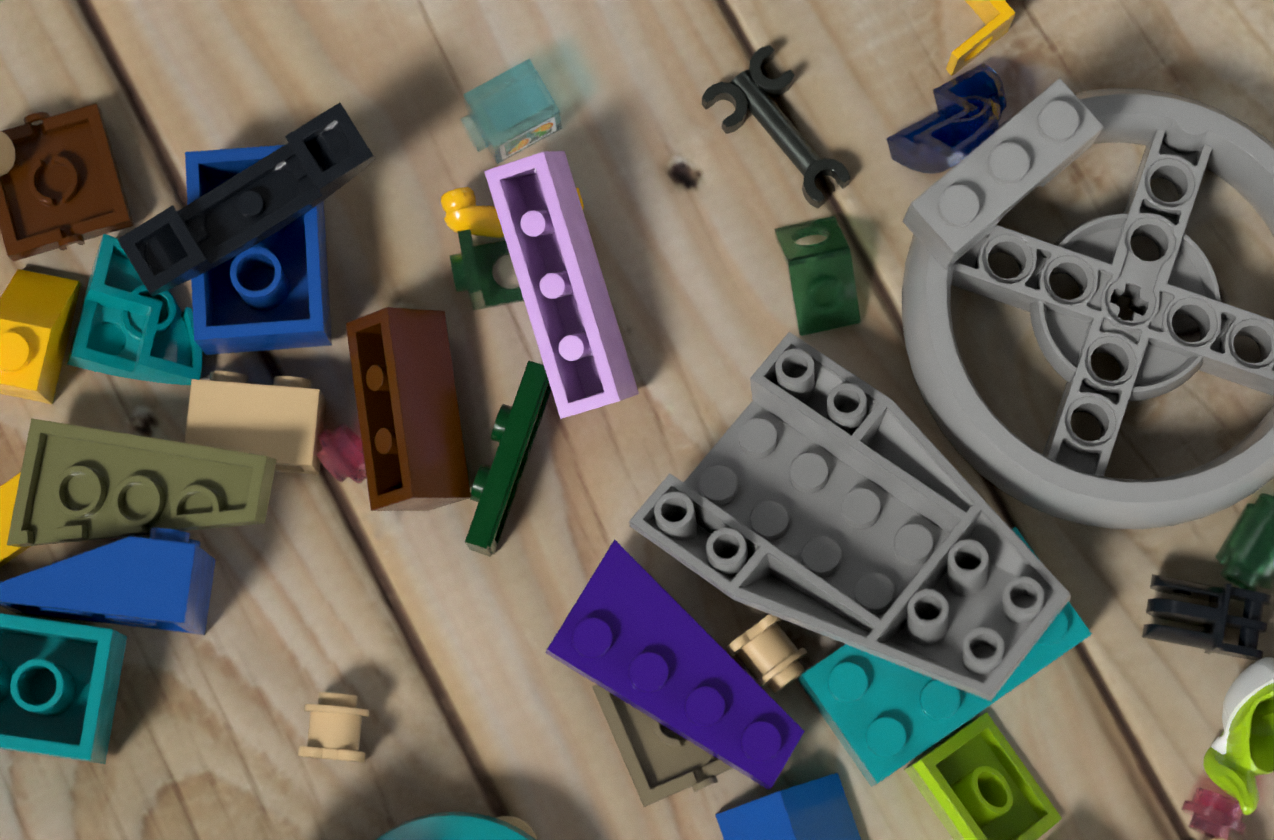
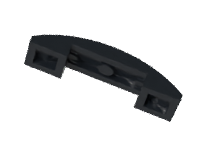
[117,103,375,296]

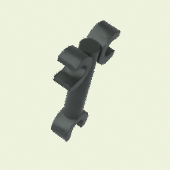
[702,45,850,208]

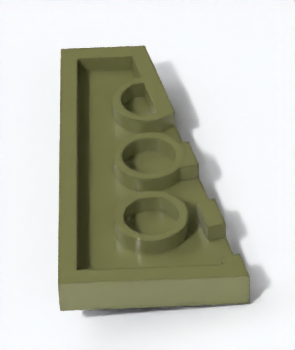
[7,418,277,547]

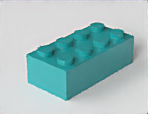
[797,527,1092,787]
[0,613,127,764]

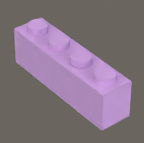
[484,151,639,419]

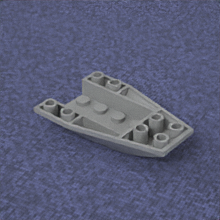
[629,332,1071,701]

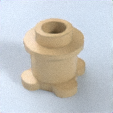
[726,614,808,694]
[298,692,369,763]

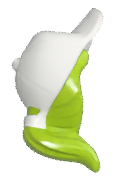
[1203,657,1274,815]

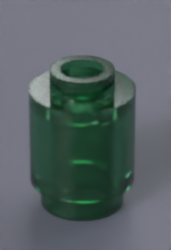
[1215,493,1274,591]

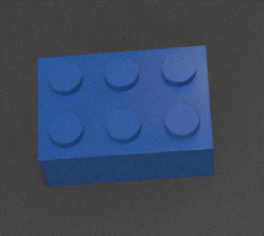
[185,145,332,355]

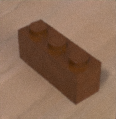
[346,307,471,511]

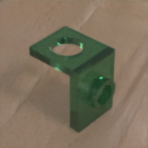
[774,216,861,336]
[450,229,524,310]

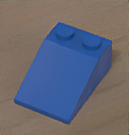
[0,528,216,635]

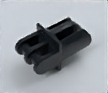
[1142,574,1272,660]

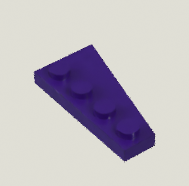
[545,539,805,790]

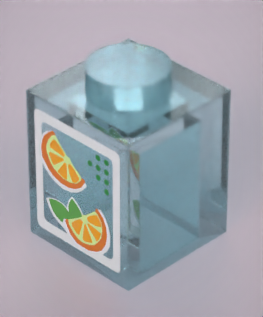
[460,59,562,164]

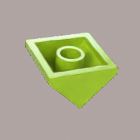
[904,712,1062,840]

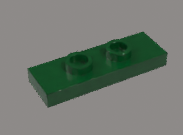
[465,360,552,557]

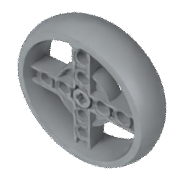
[902,88,1274,529]

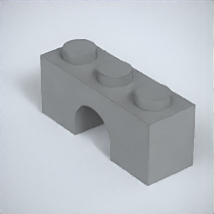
[902,78,1104,270]

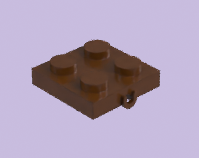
[0,103,134,262]

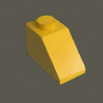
[0,269,81,404]

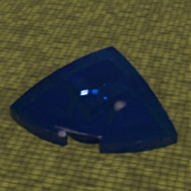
[886,63,1007,174]

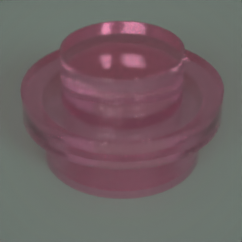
[317,424,366,484]
[1181,787,1247,840]

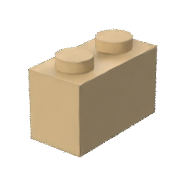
[185,371,327,475]

